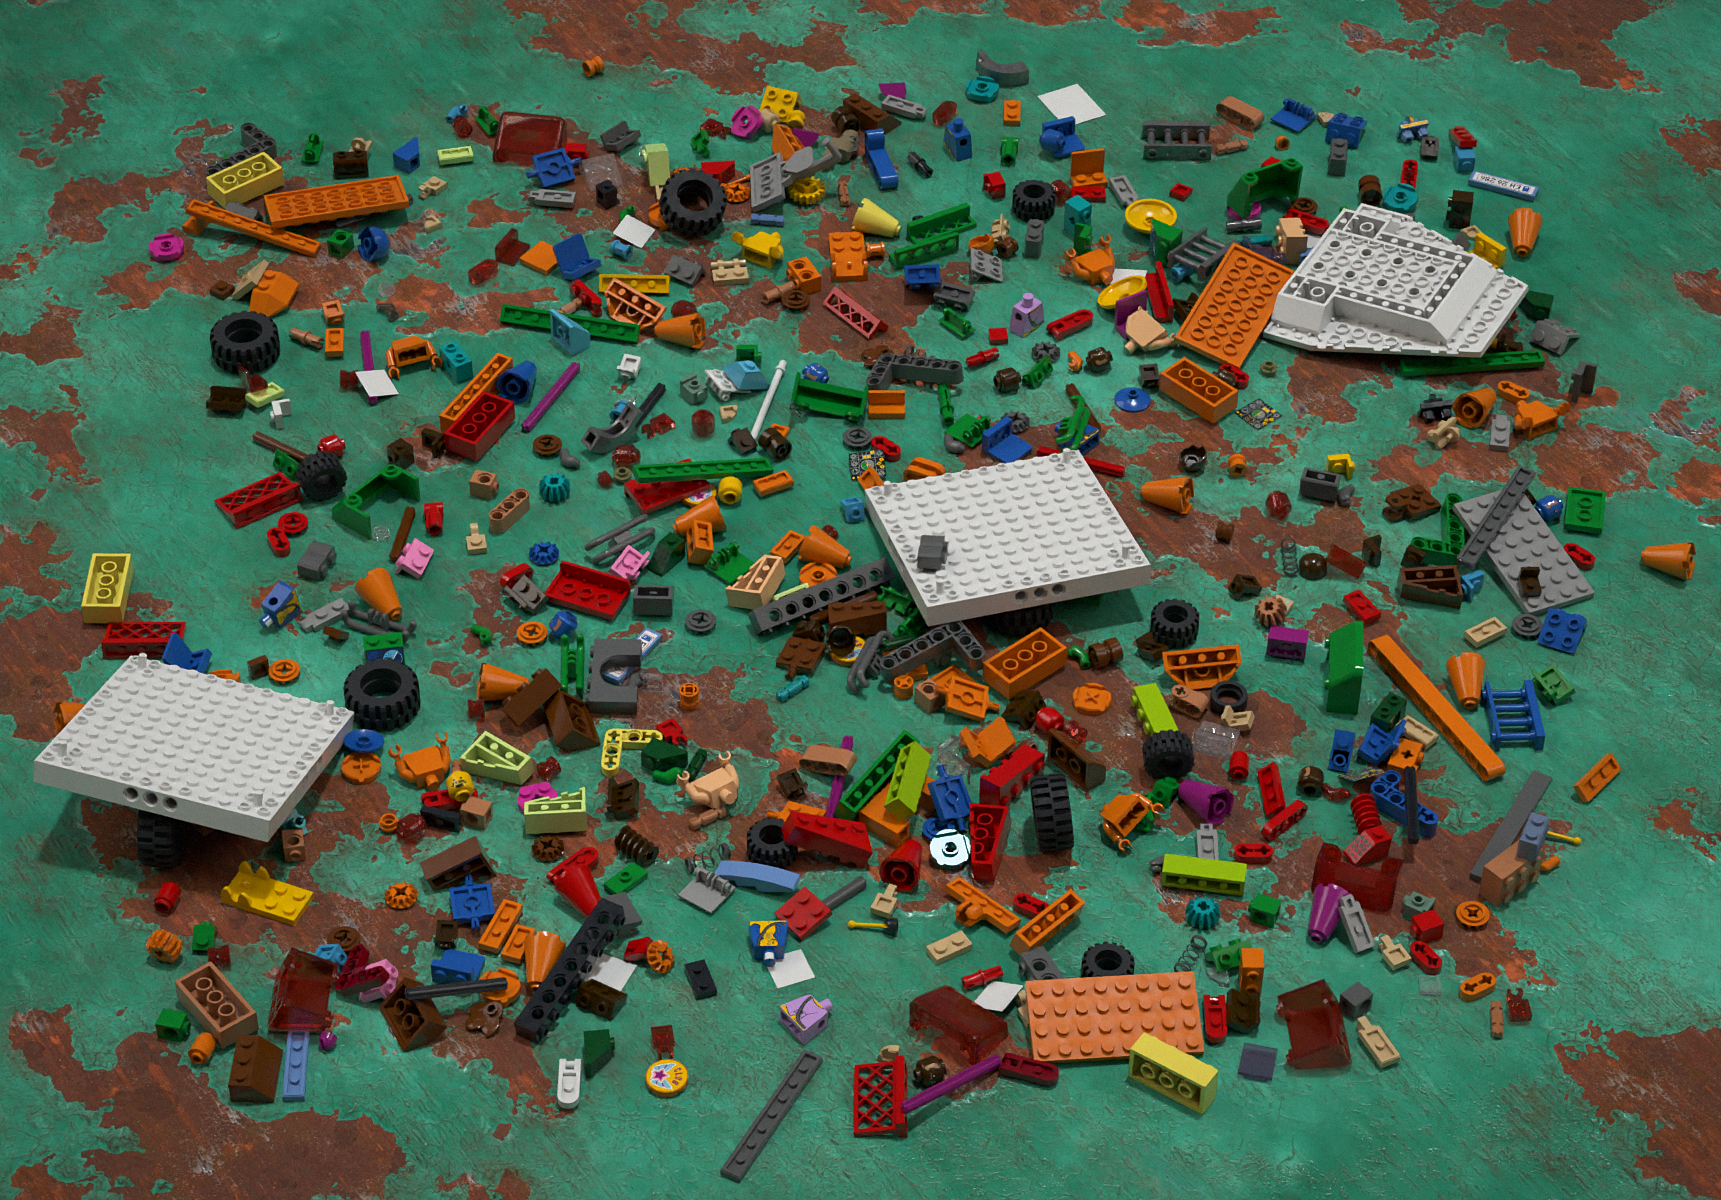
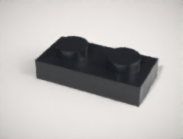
[420,805,462,833]
[684,959,717,1000]

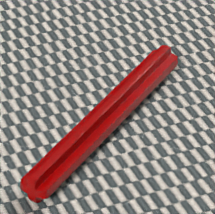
[1037,446,1125,477]

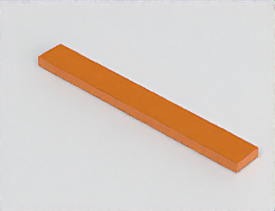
[186,199,321,257]

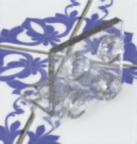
[579,153,623,192]
[1192,721,1240,760]
[937,735,971,793]

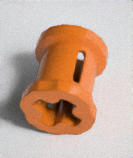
[866,242,885,258]

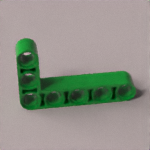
[1410,493,1465,568]

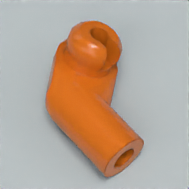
[1068,351,1083,372]
[1540,855,1561,872]

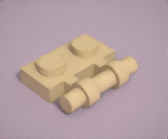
[711,258,749,286]

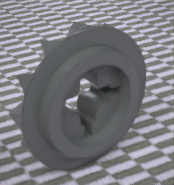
[1032,341,1060,362]
[1001,410,1030,433]
[843,427,872,449]
[685,610,716,634]
[1511,614,1543,639]

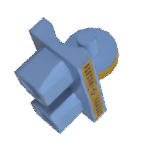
[1396,115,1429,143]

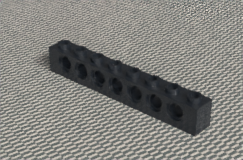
[748,557,895,635]
[514,898,626,1044]

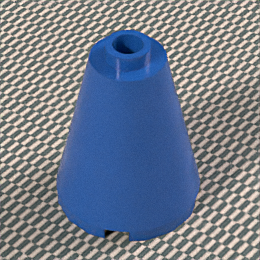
[496,361,537,404]

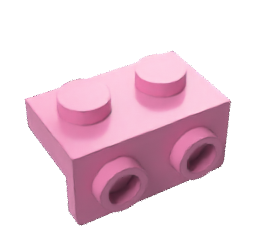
[395,538,434,579]
[608,545,650,581]
[359,959,398,1003]

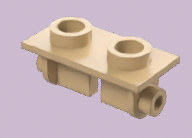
[991,214,1010,246]

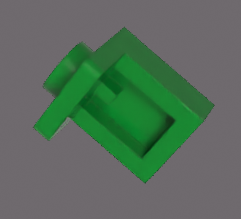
[736,345,762,367]
[1152,777,1180,807]
[192,922,218,952]

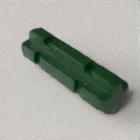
[686,748,707,781]

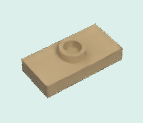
[1395,715,1439,750]

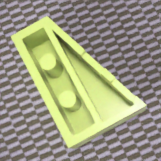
[642,143,670,186]
[460,731,535,785]
[524,787,587,834]

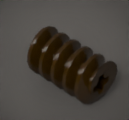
[614,825,659,867]

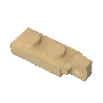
[1356,1016,1401,1068]

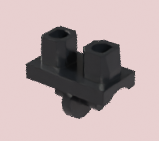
[1417,393,1453,424]

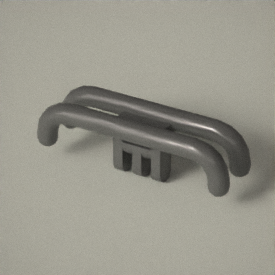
[584,514,656,564]
[340,600,417,643]
[847,631,894,694]

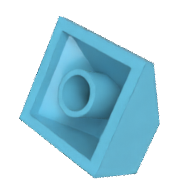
[550,309,590,355]
[722,360,770,390]

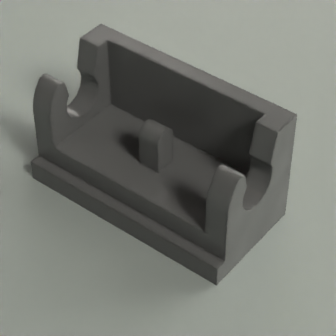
[604,892,642,940]

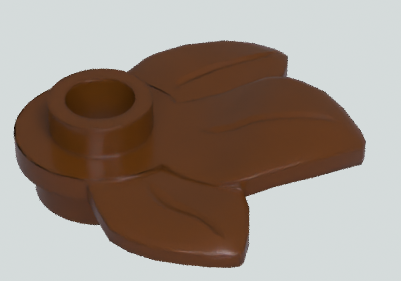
[861,345,895,367]
[466,1001,504,1038]

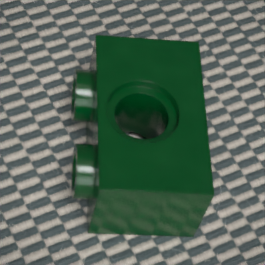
[1370,692,1407,734]

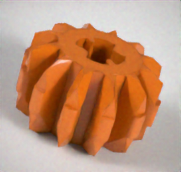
[146,929,183,963]

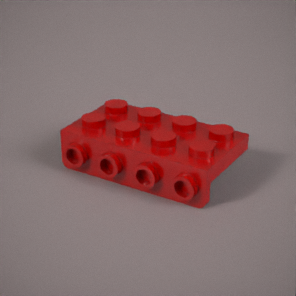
[624,458,709,514]
[545,561,631,621]

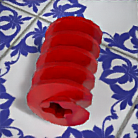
[1350,793,1382,835]

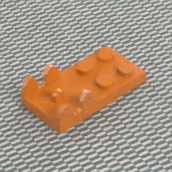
[828,231,868,282]

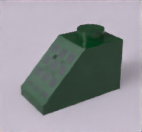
[1518,290,1554,321]
[647,532,686,577]
[641,737,688,772]
[583,1029,615,1078]

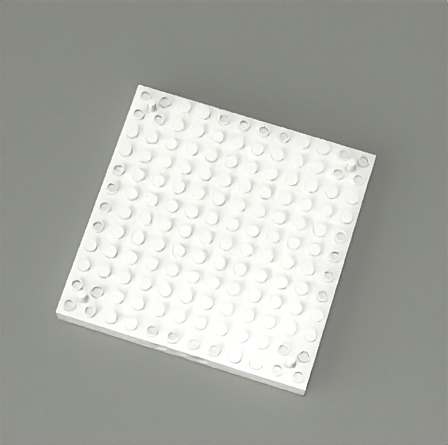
[865,448,1151,626]
[33,653,355,842]

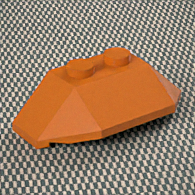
[771,123,805,161]
[249,270,299,317]
[604,278,667,331]
[1162,644,1242,690]

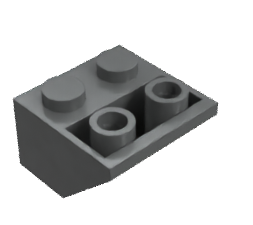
[633,585,675,616]

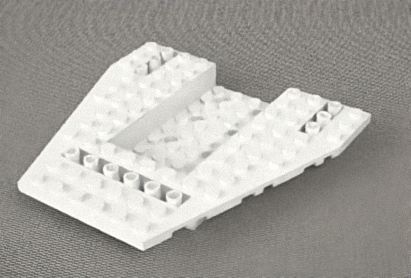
[1263,203,1529,358]

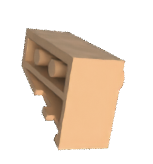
[1275,218,1308,264]
[725,555,786,609]

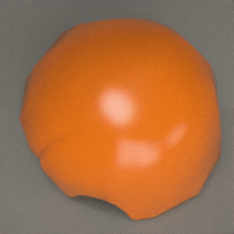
[968,233,994,254]

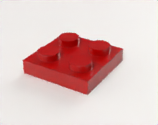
[774,886,833,941]

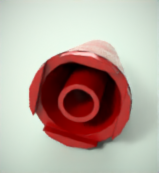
[879,839,922,892]
[554,863,601,919]

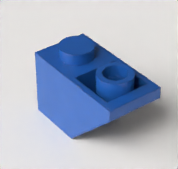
[393,137,420,174]
[1328,729,1356,772]

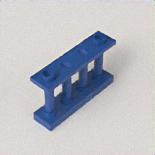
[1481,680,1545,751]

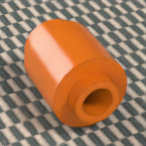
[188,1032,216,1064]

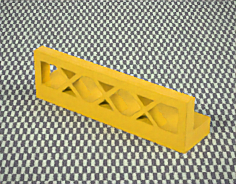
[599,274,671,293]

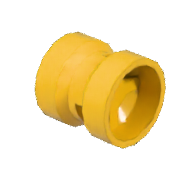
[787,110,805,132]

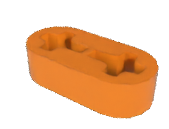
[1497,381,1530,404]
[1459,972,1496,1002]

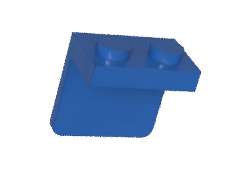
[1325,113,1367,148]
[1042,116,1085,158]
[553,233,601,281]
[904,264,942,290]
[982,416,1032,464]
[1538,607,1587,654]
[162,633,212,674]
[1356,719,1407,766]
[431,949,485,984]

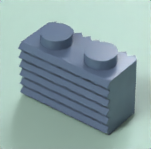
[1516,812,1550,862]

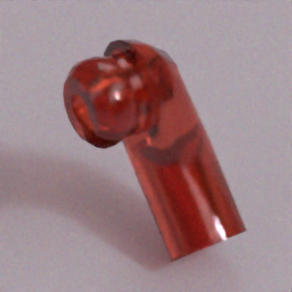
[1322,783,1351,802]

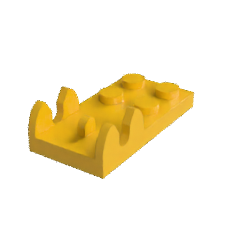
[220,861,314,926]

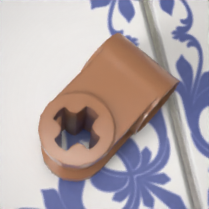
[1169,685,1209,718]

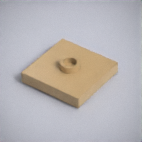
[231,259,269,300]

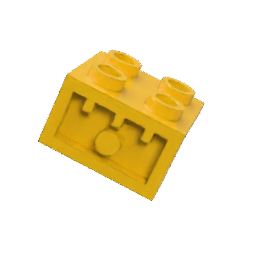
[759,86,802,124]
[1467,232,1507,269]

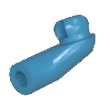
[445,104,468,123]

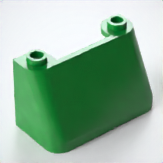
[1226,158,1303,218]

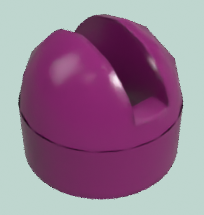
[318,1032,337,1050]

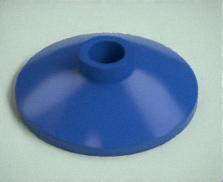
[1114,387,1151,413]
[344,729,384,753]

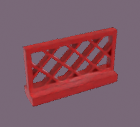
[214,472,303,529]
[101,622,186,659]
[854,1055,908,1138]

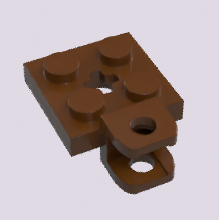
[1382,484,1442,521]

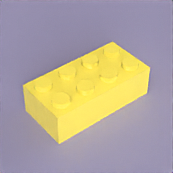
[206,152,284,209]
[81,553,134,623]
[1128,1032,1219,1115]

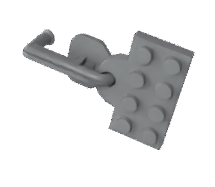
[750,137,842,212]

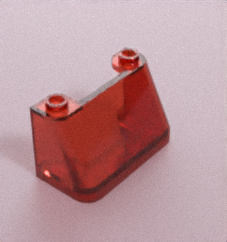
[492,111,568,163]
[1311,842,1404,912]
[267,947,340,1031]
[1276,979,1352,1070]
[909,985,1008,1065]

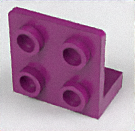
[1114,290,1147,340]
[1266,626,1309,660]

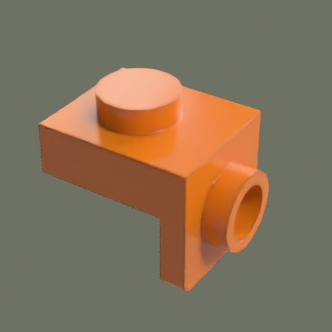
[322,300,345,325]

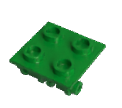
[944,413,992,448]
[703,542,754,584]

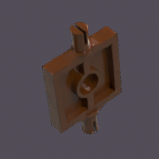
[776,636,827,681]

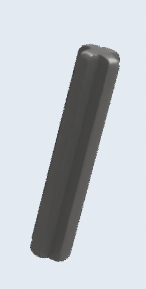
[822,876,867,910]

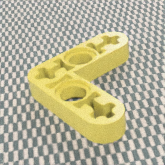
[601,729,663,777]

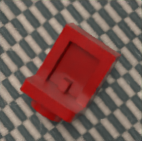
[623,937,653,963]

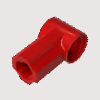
[424,502,444,536]

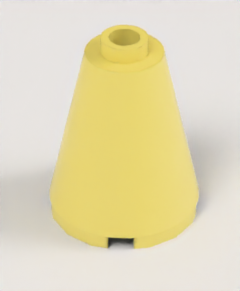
[851,198,901,238]

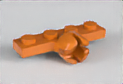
[945,877,1021,934]

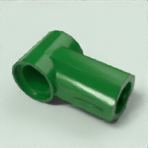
[1001,136,1019,166]

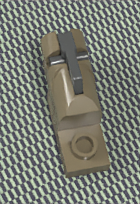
[823,130,859,171]

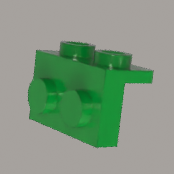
[1073,222,1093,256]
[1531,664,1576,706]
[1204,938,1252,972]

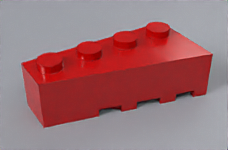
[979,744,1045,806]
[969,803,1011,882]
[782,811,873,869]

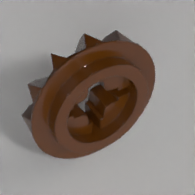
[1290,197,1318,215]
[782,290,810,312]
[533,434,562,457]
[532,835,564,862]
[327,926,360,954]

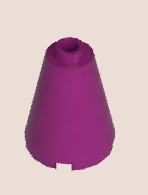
[1178,780,1234,826]
[1308,883,1350,943]

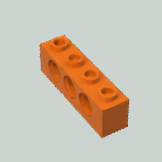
[1009,889,1085,955]

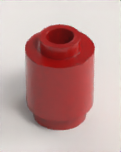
[1229,751,1249,780]
[154,882,181,913]

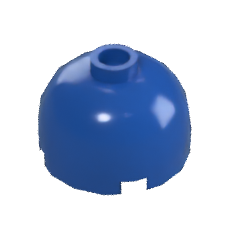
[358,227,390,262]

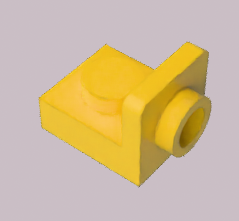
[1326,454,1355,479]

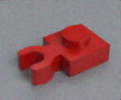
[656,718,687,747]

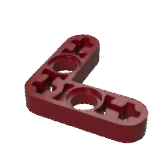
[336,944,390,996]

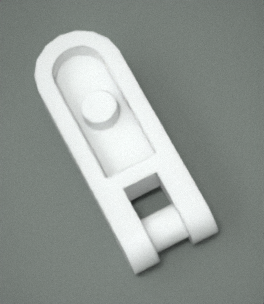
[557,1059,582,1109]

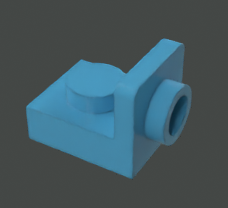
[840,496,865,523]
[1460,570,1484,601]
[310,944,348,973]

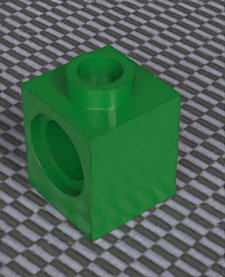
[327,229,354,259]
[1248,893,1282,928]
[155,1008,191,1043]

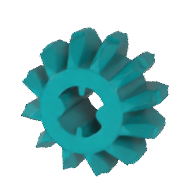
[539,473,570,503]
[1185,896,1221,931]

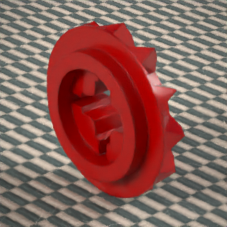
[278,512,309,535]

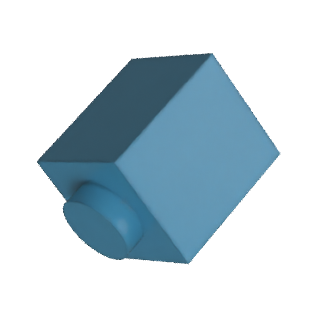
[1453,146,1476,172]

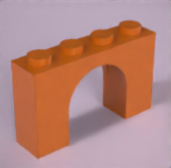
[858,775,936,847]

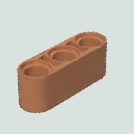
[1216,96,1265,130]
[489,488,530,534]
[799,745,857,776]

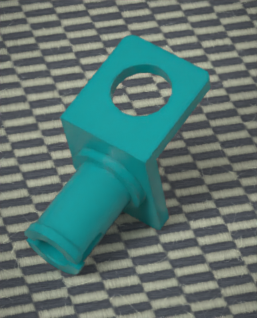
[281,809,308,835]

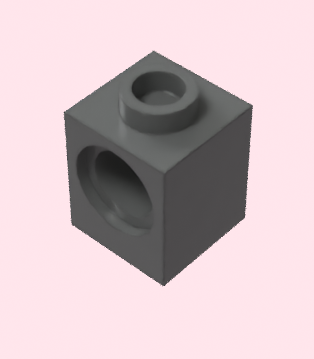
[1338,982,1373,1020]

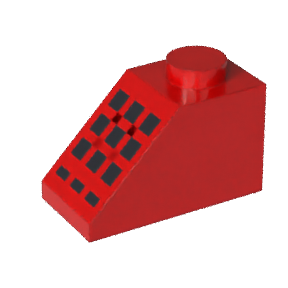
[701,160,735,184]
[1343,825,1392,867]

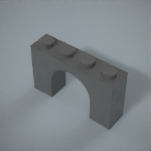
[586,638,642,714]

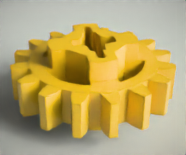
[788,176,825,205]

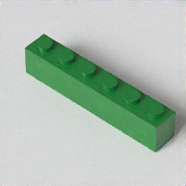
[833,729,920,821]

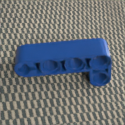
[864,128,898,190]
[1370,770,1438,838]

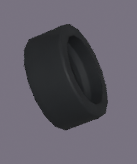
[1210,681,1248,716]

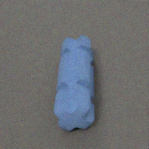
[750,213,784,226]

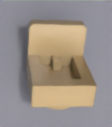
[1221,705,1255,733]

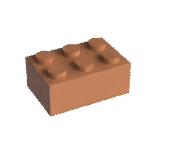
[1479,840,1544,907]

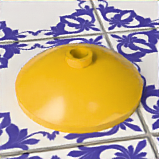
[1125,199,1177,234]
[1097,275,1147,309]

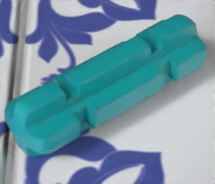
[1239,235,1273,248]
[776,675,810,702]

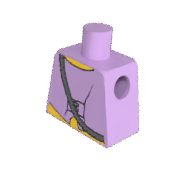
[1009,293,1044,338]
[779,995,833,1045]

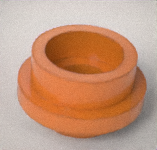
[379,813,399,832]

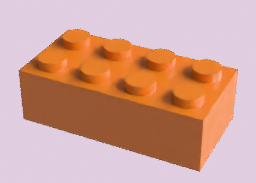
[1159,357,1238,424]
[982,627,1067,700]

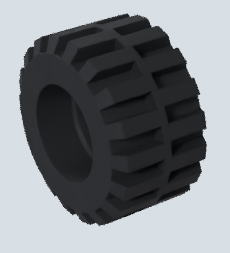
[1012,180,1056,222]
[296,451,347,501]
[1150,599,1199,649]
[1142,729,1195,780]
[747,817,798,869]
[1081,942,1135,978]

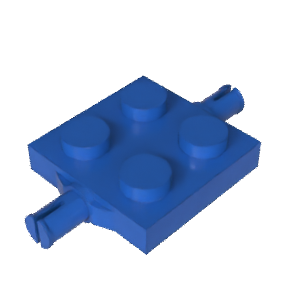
[525,148,582,189]
[927,764,972,832]
[449,874,495,932]

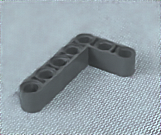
[205,123,277,177]
[866,353,964,396]
[880,620,985,681]

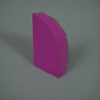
[879,82,906,99]
[792,128,819,147]

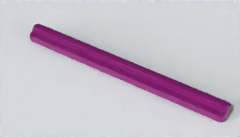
[360,330,378,405]
[521,362,580,432]
[825,735,854,818]
[900,1055,1002,1114]

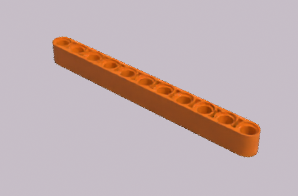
[1368,635,1505,782]

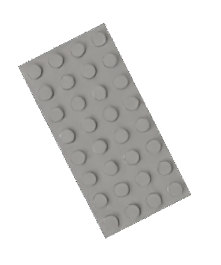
[1452,490,1595,616]

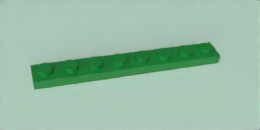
[499,304,641,343]
[1400,350,1545,376]
[631,458,774,483]

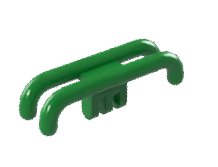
[1055,395,1090,453]
[560,634,585,695]

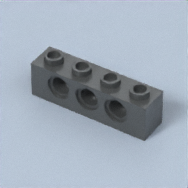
[1018,946,1065,981]

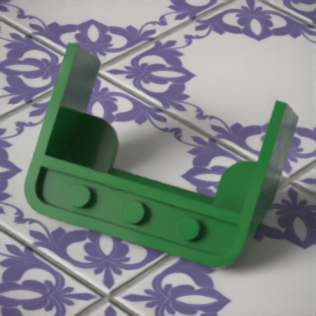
[791,372,869,422]
[332,465,421,540]
[1324,621,1363,714]

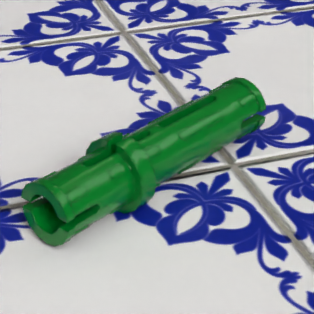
[938,383,954,426]

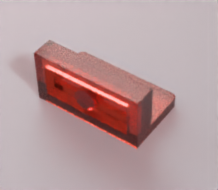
[495,228,530,266]
[237,365,268,393]
[1324,544,1367,579]

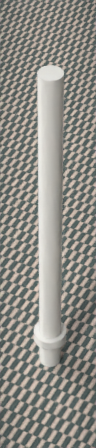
[751,360,787,441]

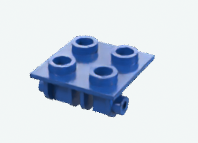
[1270,98,1317,132]

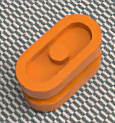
[903,457,946,481]

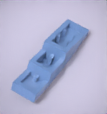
[715,860,801,892]

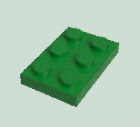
[1564,487,1606,534]

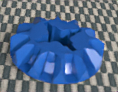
[529,541,559,565]
[922,816,955,841]

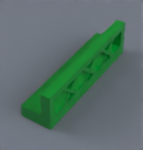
[907,202,977,244]
[889,232,959,270]

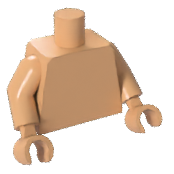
[1124,306,1178,354]
[676,751,739,808]

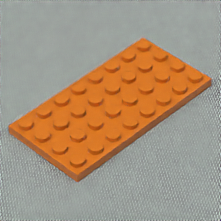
[263,175,410,229]
[1174,242,1295,369]
[1025,971,1204,1064]

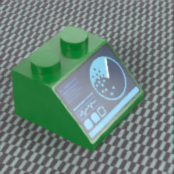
[1149,219,1183,269]
[363,632,406,666]

